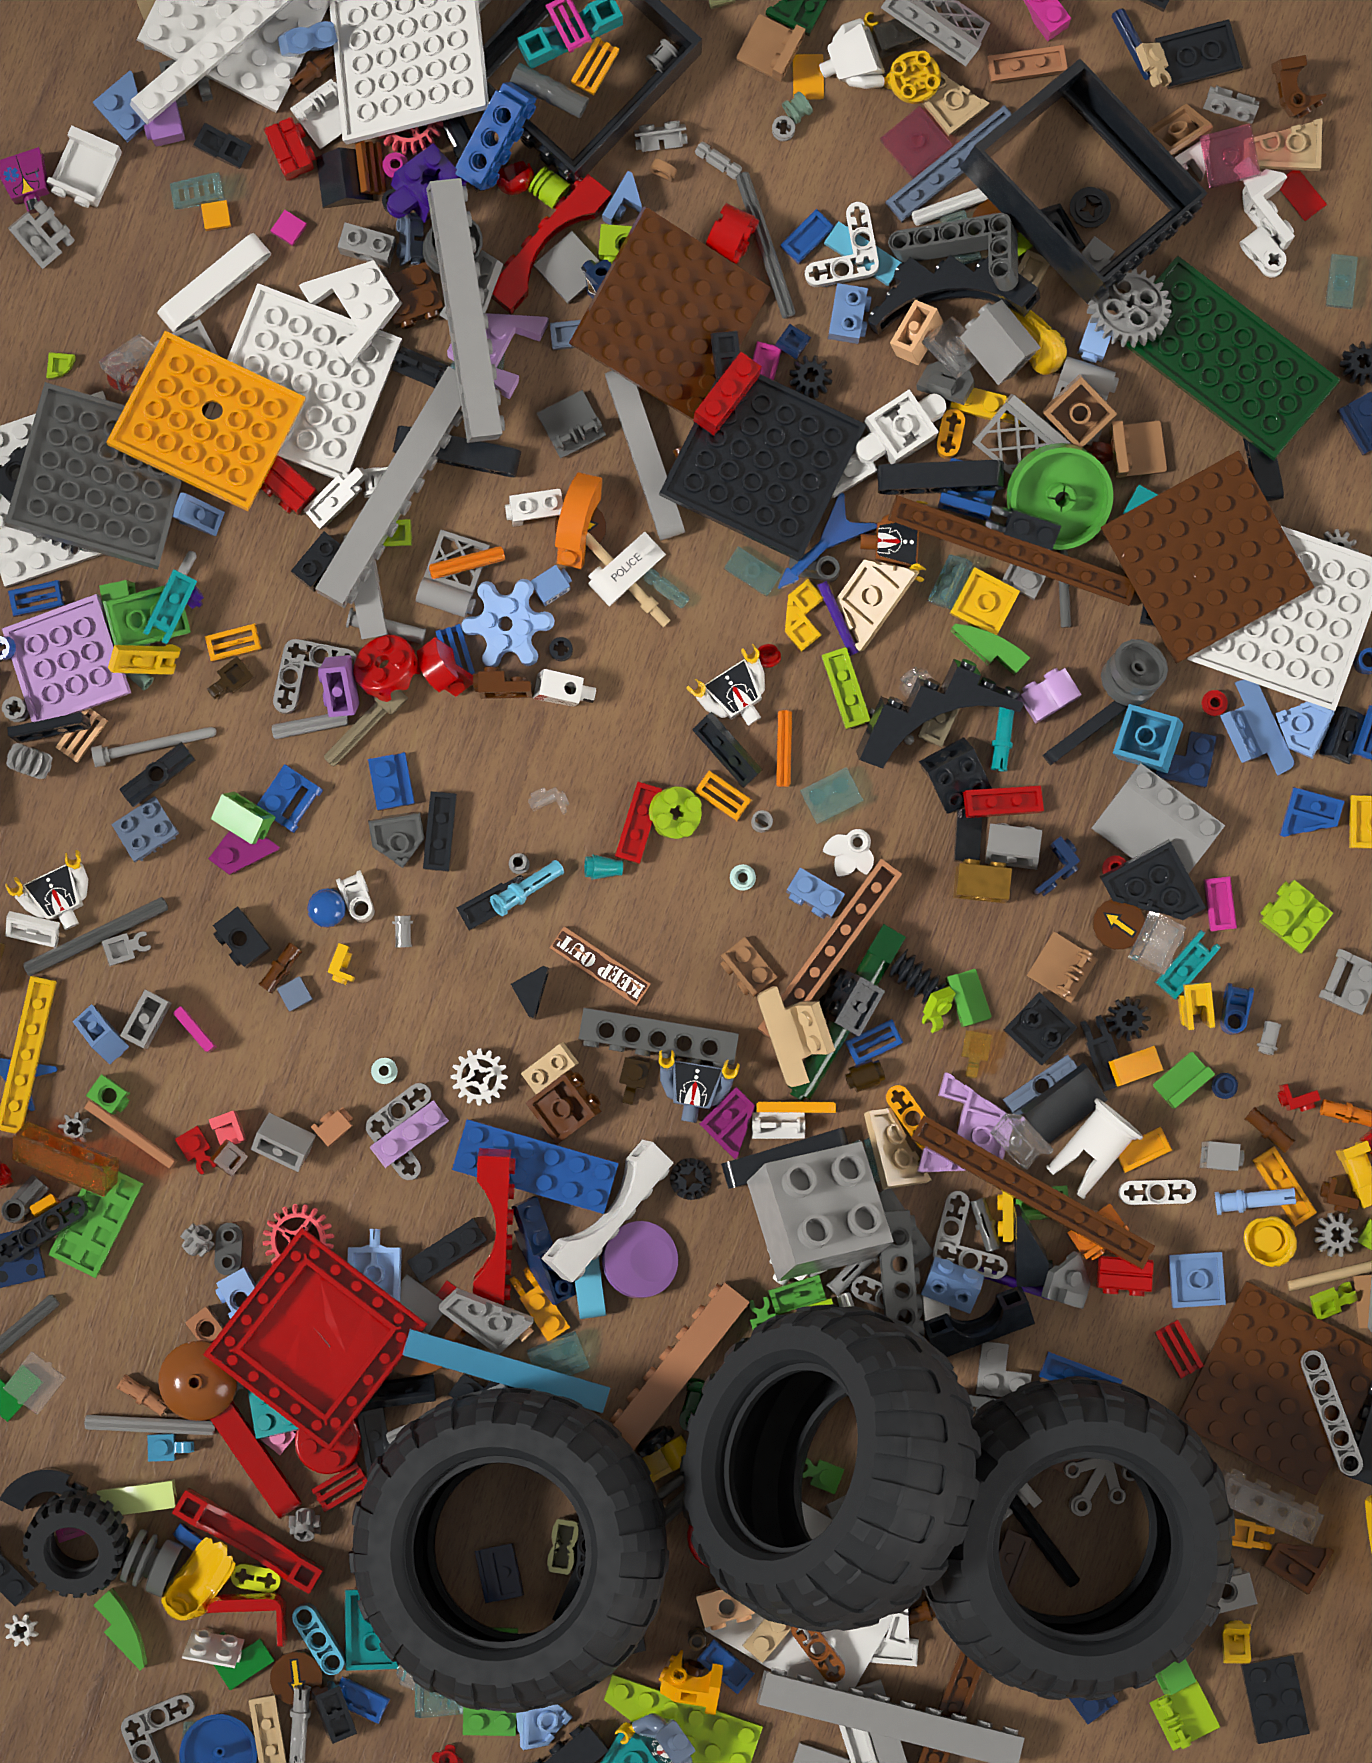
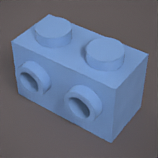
[828,283,871,344]
[786,868,845,919]
[921,1256,984,1314]

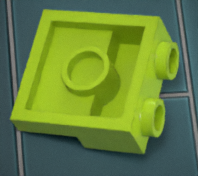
[1259,880,1333,954]

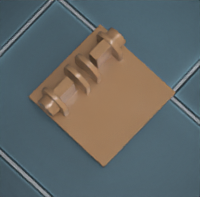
[1026,932,1098,1003]

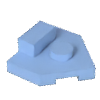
[1276,702,1335,759]
[516,1704,573,1750]

